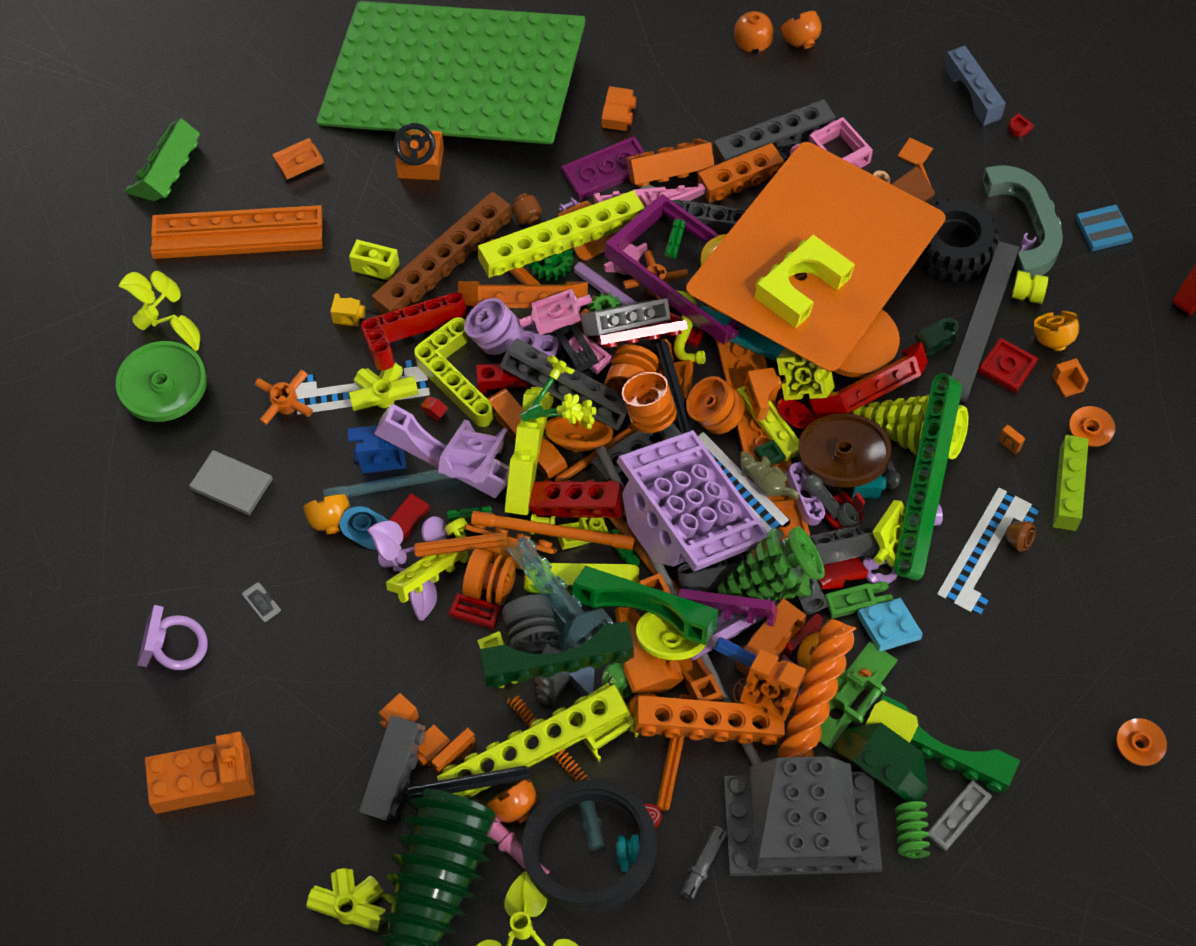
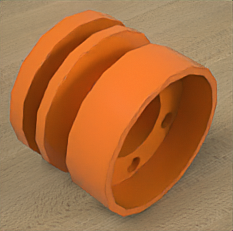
[605,344,660,394]
[622,372,677,433]
[462,548,516,606]

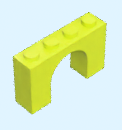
[754,235,855,328]

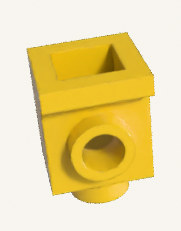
[330,293,366,327]

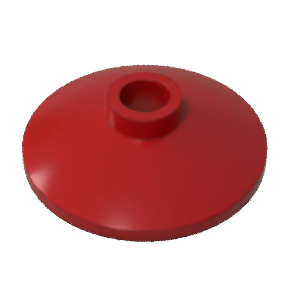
[776,398,817,430]

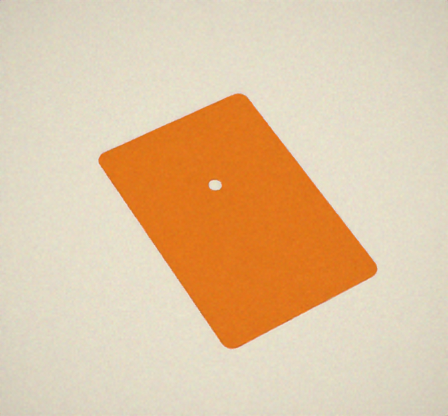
[686,142,946,371]

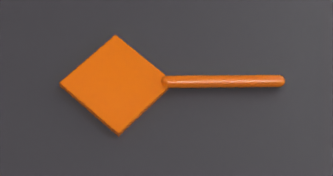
[897,138,933,187]

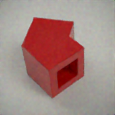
[420,396,448,421]

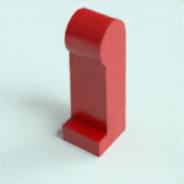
[476,364,536,393]

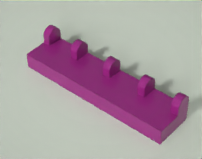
[679,589,778,626]

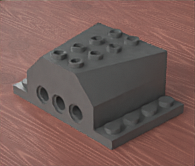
[723,756,882,876]

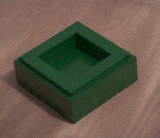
[753,439,786,467]

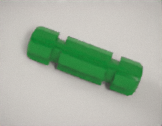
[665,219,685,259]
[447,506,492,523]
[608,529,640,566]

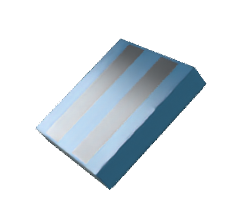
[1076,205,1133,252]

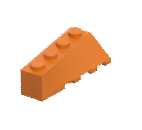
[626,138,715,187]

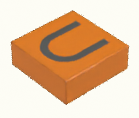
[998,425,1025,455]

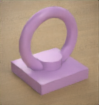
[137,605,208,670]

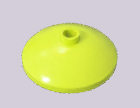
[636,612,708,661]

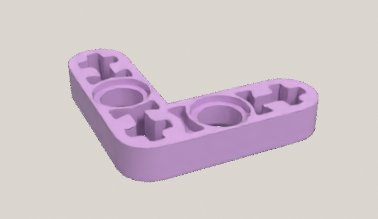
[786,462,825,526]

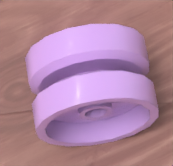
[464,298,522,355]

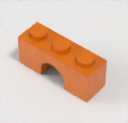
[379,693,451,769]

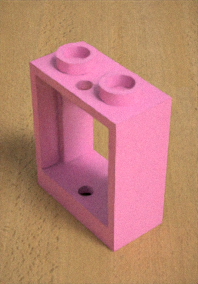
[809,117,873,168]

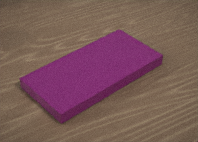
[561,136,645,201]

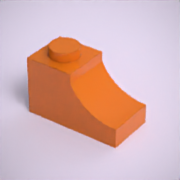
[744,367,781,421]

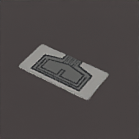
[242,582,281,622]

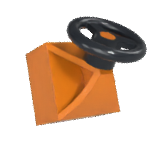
[394,123,444,180]

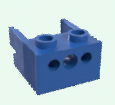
[348,425,407,474]

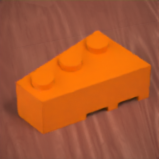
[735,598,806,677]

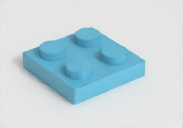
[857,598,923,652]

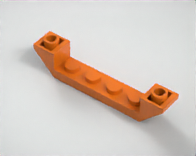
[458,281,588,308]

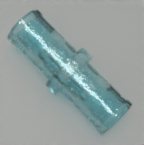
[579,801,605,851]

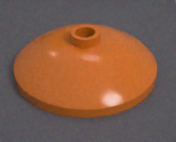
[545,417,613,452]

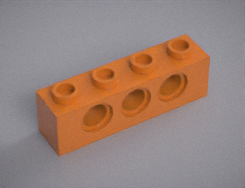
[697,143,784,203]

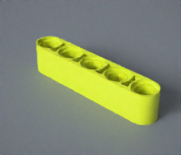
[524,563,639,594]

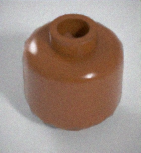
[511,193,542,226]

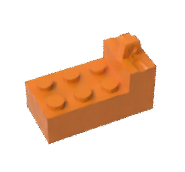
[145,731,255,814]

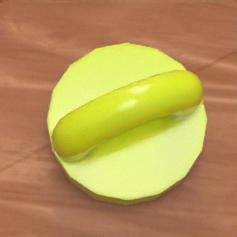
[445,518,468,538]

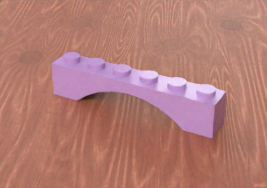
[374,404,509,498]

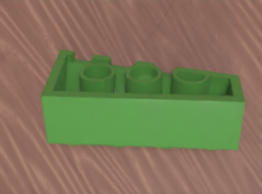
[125,118,200,201]

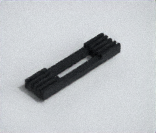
[554,323,599,372]

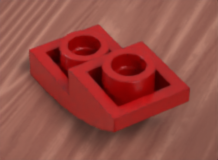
[817,557,868,589]

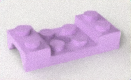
[438,420,508,483]

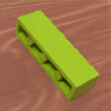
[1053,435,1089,531]

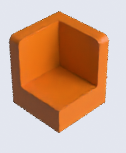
[1052,358,1089,397]

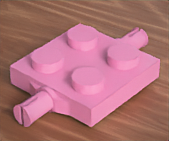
[519,289,593,335]

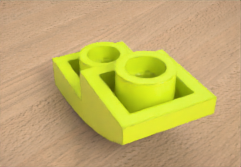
[557,518,608,550]

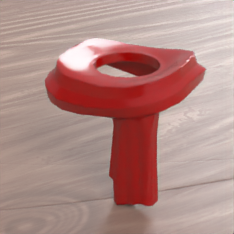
[823,492,865,530]

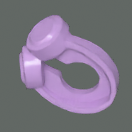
[863,557,898,584]

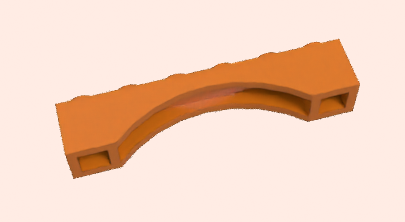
[639,573,723,702]

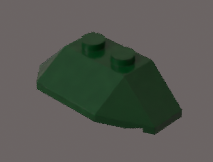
[832,723,928,803]

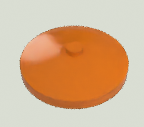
[834,309,900,378]

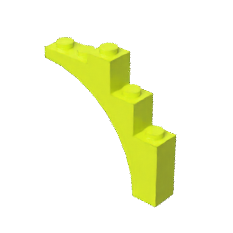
[505,387,555,515]

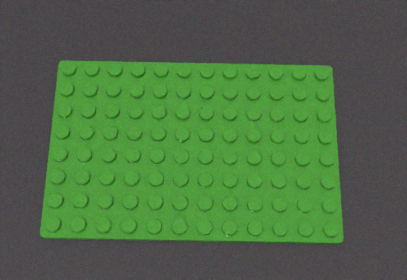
[317,1,586,144]

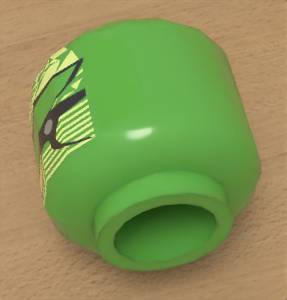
[602,663,633,698]

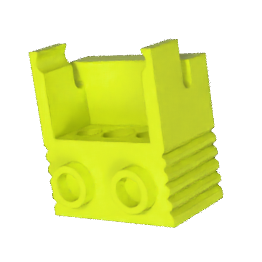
[567,683,639,762]

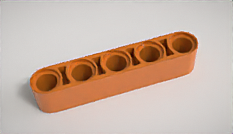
[488,388,567,480]

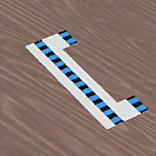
[295,359,430,415]
[698,432,789,548]
[937,488,1040,617]

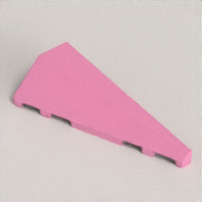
[593,184,705,236]

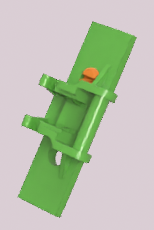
[819,642,898,750]

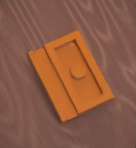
[272,138,324,180]
[431,728,477,776]

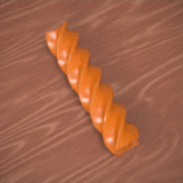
[778,619,857,758]

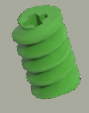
[895,801,931,858]

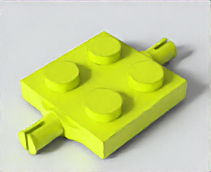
[872,500,906,567]

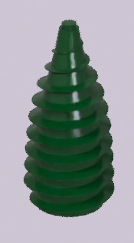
[379,789,498,946]

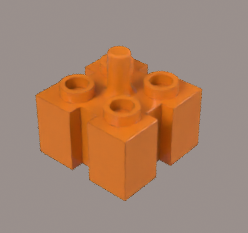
[740,649,806,721]

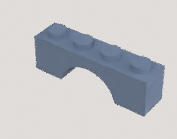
[944,46,1006,126]

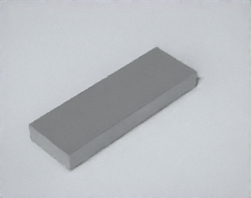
[927,780,992,852]

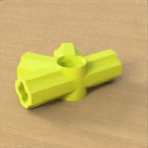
[349,362,419,411]
[306,868,387,932]

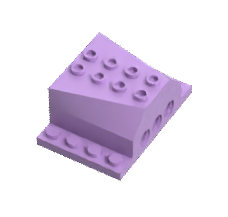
[617,431,768,572]

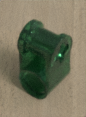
[915,317,959,356]

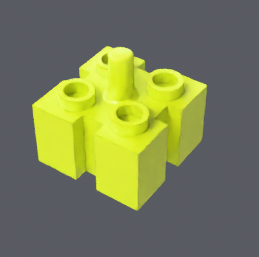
[776,349,834,400]

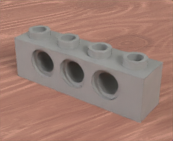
[581,298,671,336]

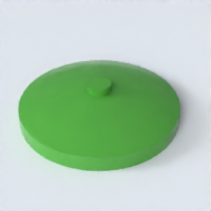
[116,341,207,422]

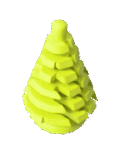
[853,395,968,460]

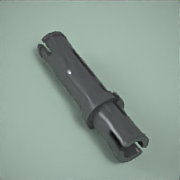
[679,826,727,900]

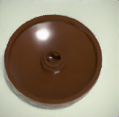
[798,413,891,487]

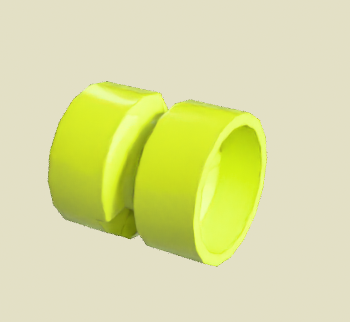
[1011,270,1048,304]

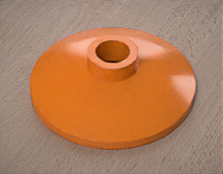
[1069,406,1115,447]
[1116,718,1167,766]

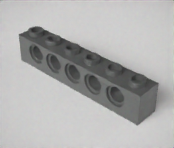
[713,99,836,164]
[500,338,628,431]

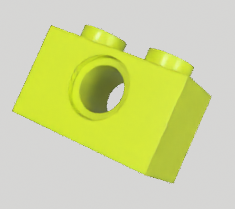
[349,240,400,280]

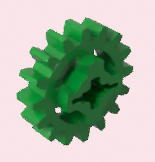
[528,249,573,281]

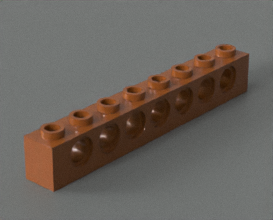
[372,191,512,314]

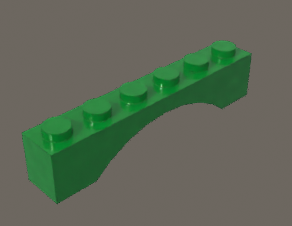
[573,566,718,645]
[880,695,1020,794]

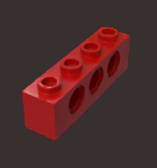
[529,480,625,518]

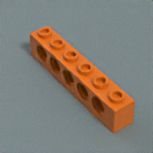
[634,695,785,746]

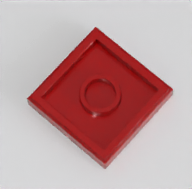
[977,337,1039,394]

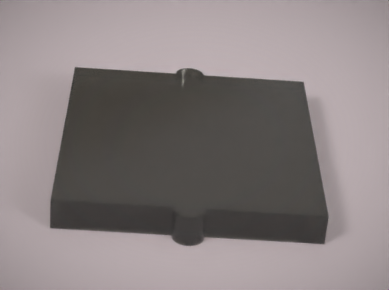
[348,275,386,315]

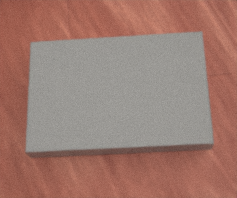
[189,450,273,516]

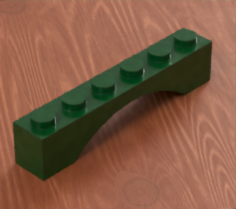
[480,621,634,687]

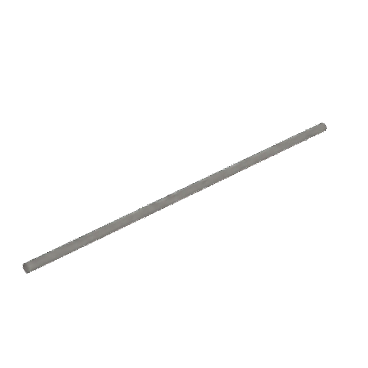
[596,446,762,766]

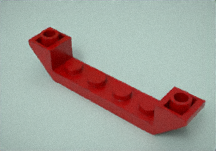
[809,341,928,419]

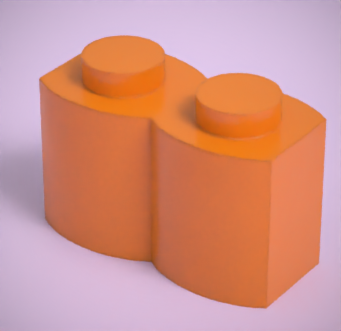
[602,86,637,131]

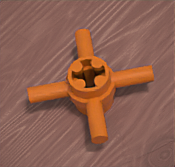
[623,250,688,299]
[255,370,313,425]

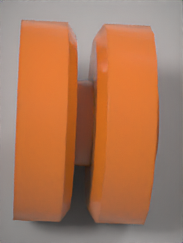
[686,376,745,434]

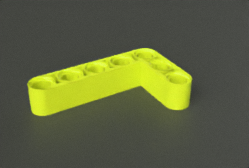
[414,317,493,427]

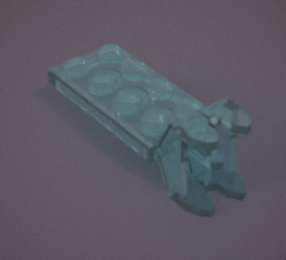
[506,536,614,651]

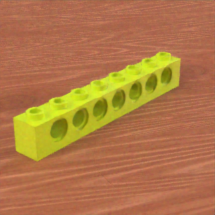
[478,190,645,278]
[437,684,631,799]

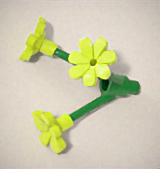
[520,355,596,429]

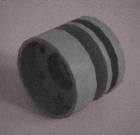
[502,594,560,653]

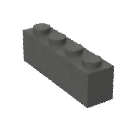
[359,715,426,822]

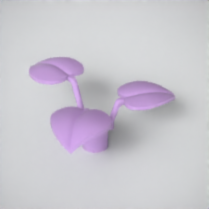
[367,516,449,621]

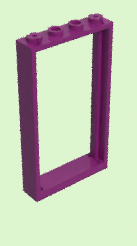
[605,194,747,345]

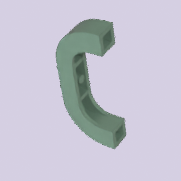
[982,165,1063,277]

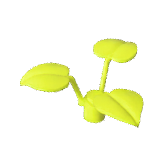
[119,271,200,352]
[476,871,578,946]

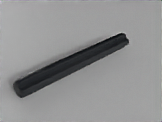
[655,341,693,434]
[406,765,530,799]

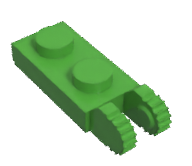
[824,581,894,619]

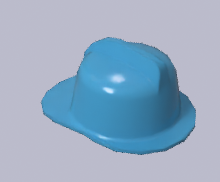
[340,506,388,550]

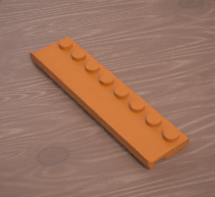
[150,205,323,259]

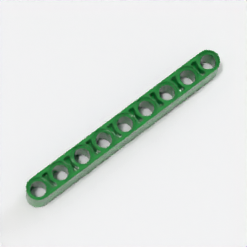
[894,373,962,581]

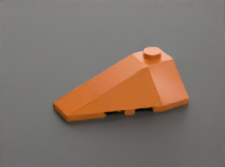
[615,607,684,693]

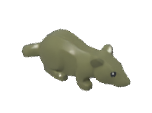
[740,451,800,500]

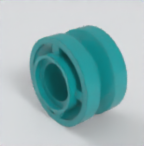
[616,834,641,872]

